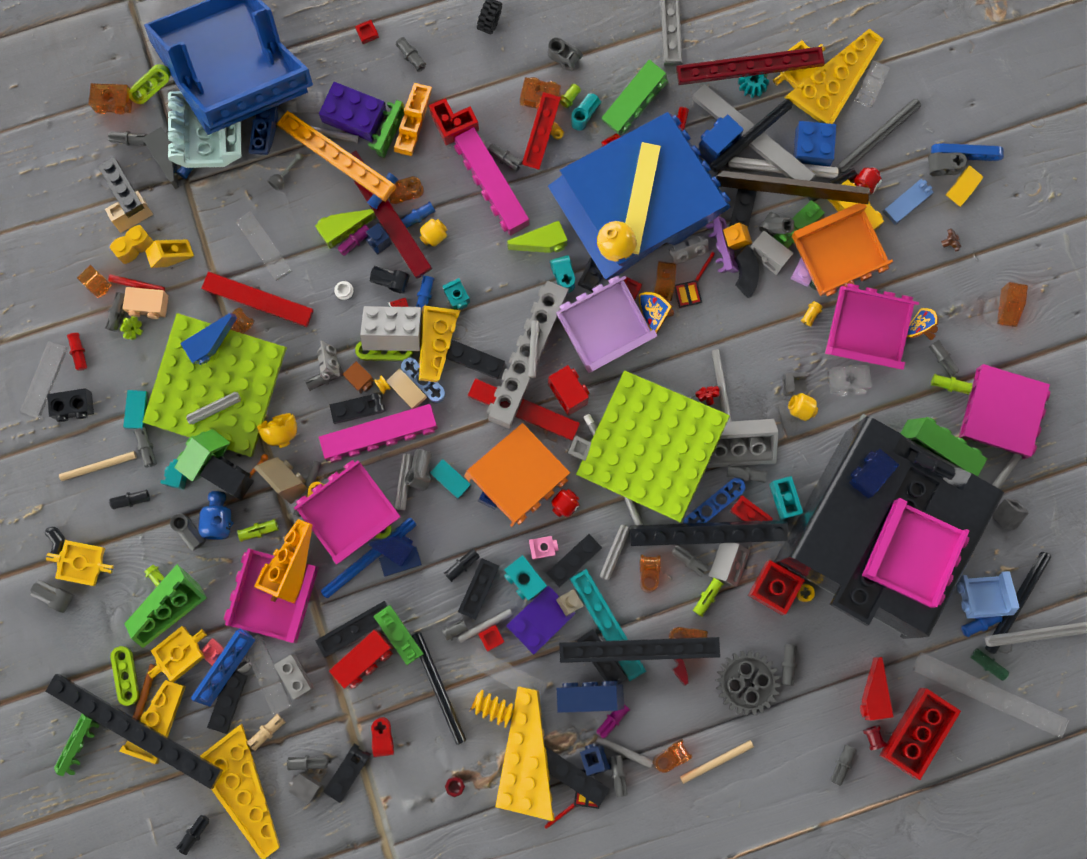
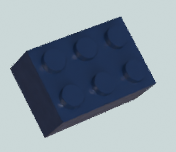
[556,681,624,713]

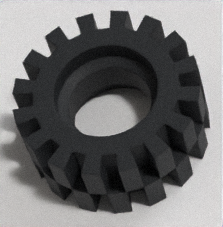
[477,0,503,35]

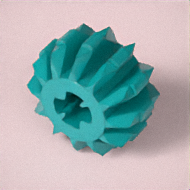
[738,74,769,98]

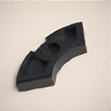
[734,245,759,298]

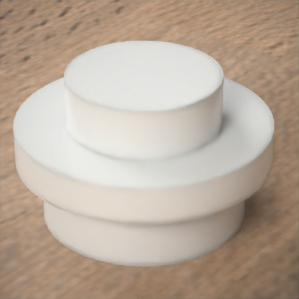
[334,281,354,300]

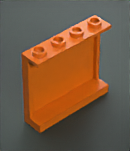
[792,203,893,297]
[464,423,570,527]

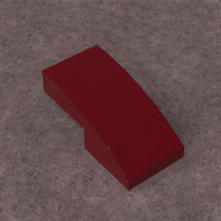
[671,659,689,686]

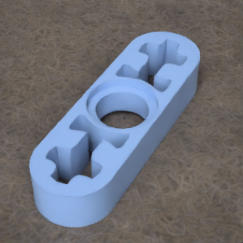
[401,358,445,403]

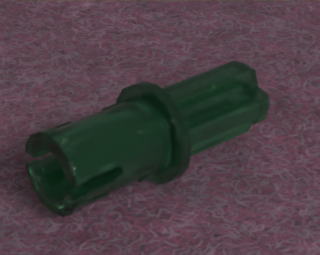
[970,648,1009,681]

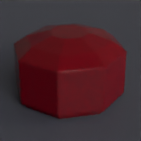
[445,776,465,797]

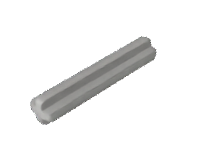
[186,392,241,424]
[395,454,413,511]
[600,525,630,580]

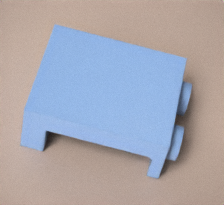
[957,571,1020,619]

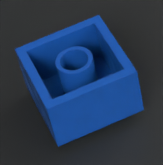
[698,114,744,165]
[793,121,836,167]

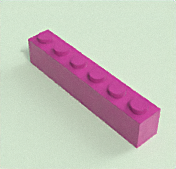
[454,127,529,236]
[319,404,438,463]

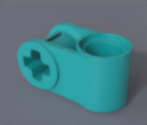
[550,255,575,293]

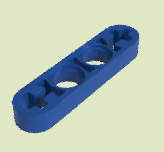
[931,143,1004,161]
[683,478,746,524]

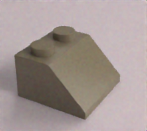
[254,457,308,504]

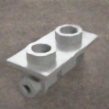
[669,235,709,265]
[317,340,340,380]

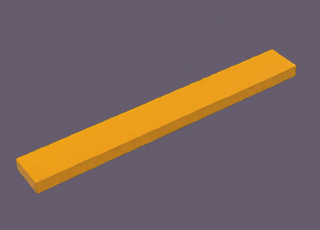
[276,110,397,202]

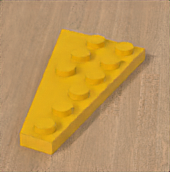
[784,28,883,124]
[495,686,555,821]
[200,724,280,859]

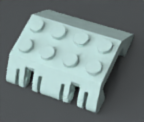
[168,91,242,168]

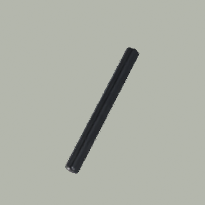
[710,99,793,172]
[985,552,1051,654]
[412,632,466,745]

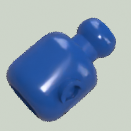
[199,491,234,540]

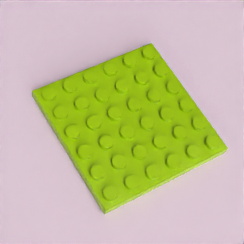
[143,313,287,457]
[576,370,730,523]

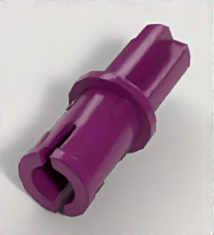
[337,224,369,256]
[596,704,630,739]

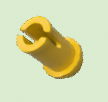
[801,301,822,327]

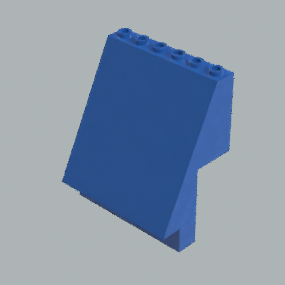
[144,0,313,135]
[548,112,731,280]

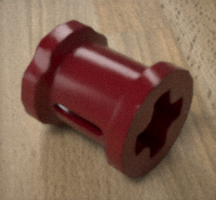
[863,725,887,751]

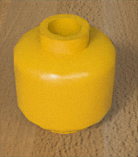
[419,219,448,247]
[788,393,818,421]

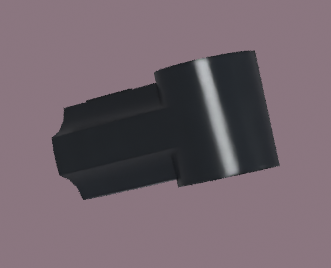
[369,266,410,294]

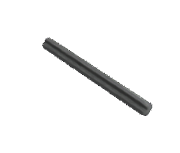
[836,99,921,173]

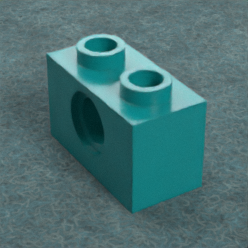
[769,476,803,520]
[504,555,547,601]

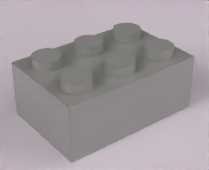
[360,306,422,351]

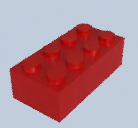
[879,688,961,780]

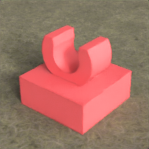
[201,638,224,666]

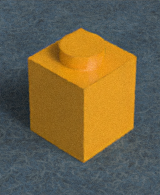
[723,223,752,250]

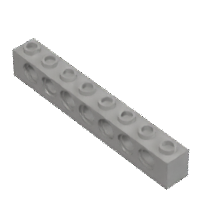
[487,281,568,429]

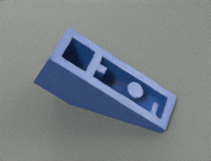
[180,313,237,365]

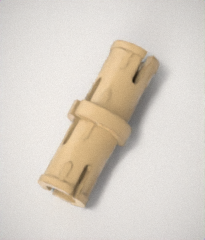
[247,713,286,751]

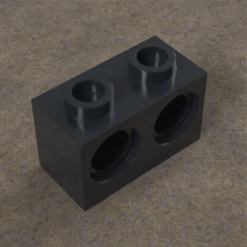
[47,388,94,422]

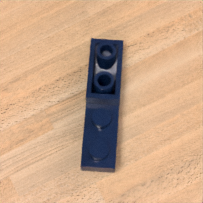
[249,106,278,155]

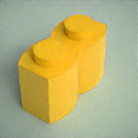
[109,225,154,264]

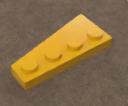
[419,305,460,382]
[119,680,186,764]

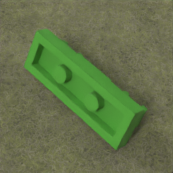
[368,100,405,158]
[773,200,825,249]
[374,605,424,665]
[54,714,99,776]

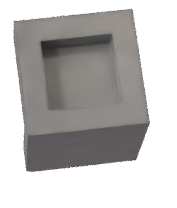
[782,372,809,396]
[992,499,1029,530]

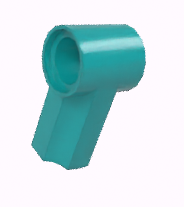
[571,93,602,131]

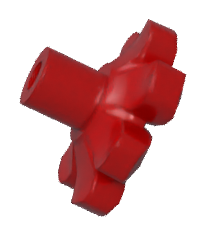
[695,386,720,406]

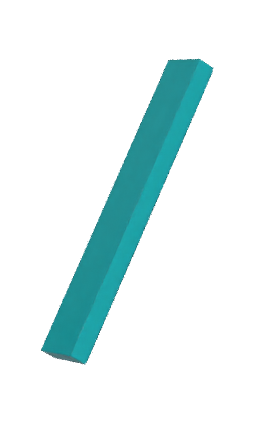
[570,569,647,681]

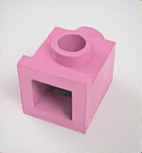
[529,536,558,561]

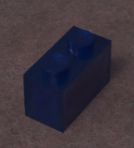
[849,449,899,499]

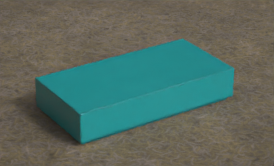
[123,390,148,430]
[430,459,471,499]

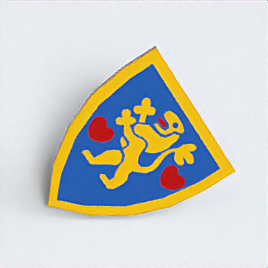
[639,292,674,334]
[906,308,938,340]

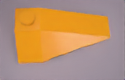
[254,519,313,604]

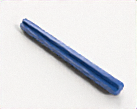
[321,518,416,598]

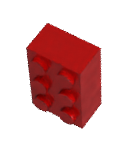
[329,630,394,689]

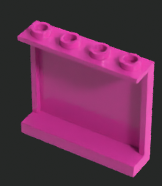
[825,283,919,370]
[959,364,1050,460]
[294,460,401,565]
[862,498,970,608]
[224,548,319,644]

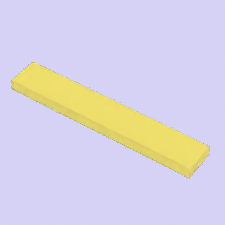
[625,142,661,255]

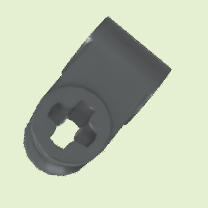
[548,38,583,71]
[928,152,967,176]

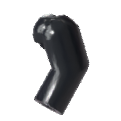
[45,527,65,555]

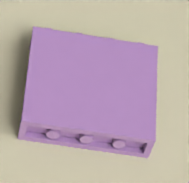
[556,276,657,373]

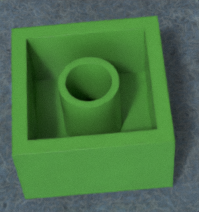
[174,429,230,482]

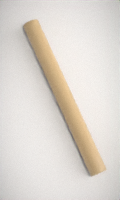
[59,451,137,481]
[680,740,754,784]

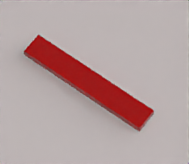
[201,272,314,328]
[468,378,580,441]

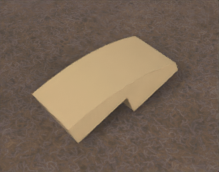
[386,368,427,409]

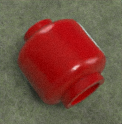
[854,167,882,195]
[551,488,580,517]

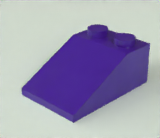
[506,586,576,655]

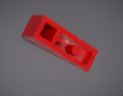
[860,657,894,721]

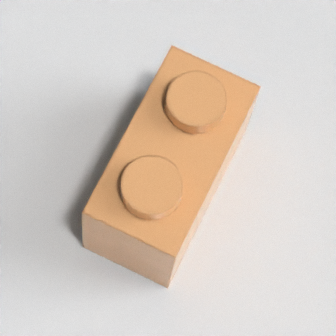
[123,287,169,319]

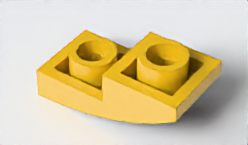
[945,165,983,207]

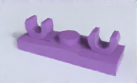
[706,216,739,273]

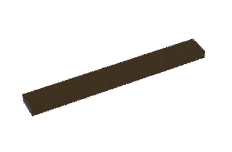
[717,170,870,204]

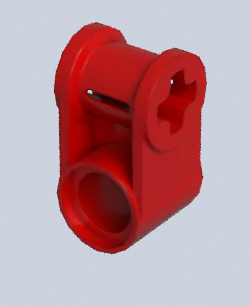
[371,717,394,757]

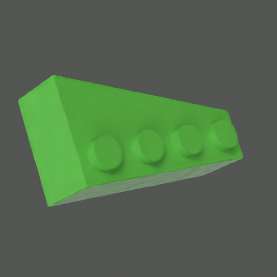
[602,60,668,135]
[901,417,988,476]
[124,564,207,648]

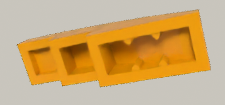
[394,83,432,156]

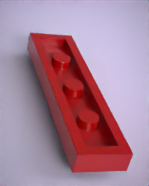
[522,92,561,170]

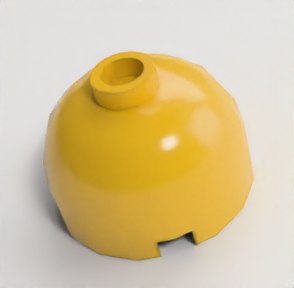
[597,221,637,262]
[257,413,298,448]

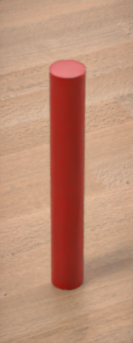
[108,274,165,291]

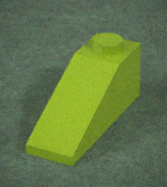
[315,209,376,249]
[507,220,568,253]

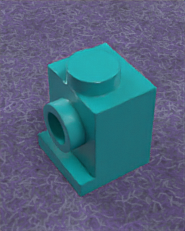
[442,278,470,310]
[160,459,187,490]

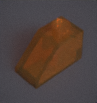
[654,261,676,301]
[997,282,1028,327]

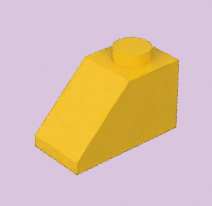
[145,239,194,268]

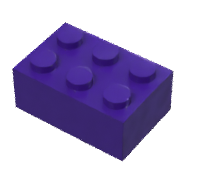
[319,82,387,142]

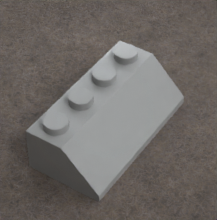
[707,419,779,468]

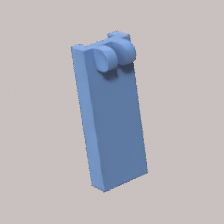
[883,179,934,225]

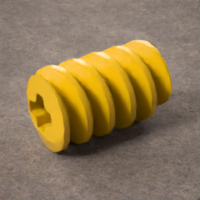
[469,690,513,728]

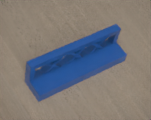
[191,628,255,707]

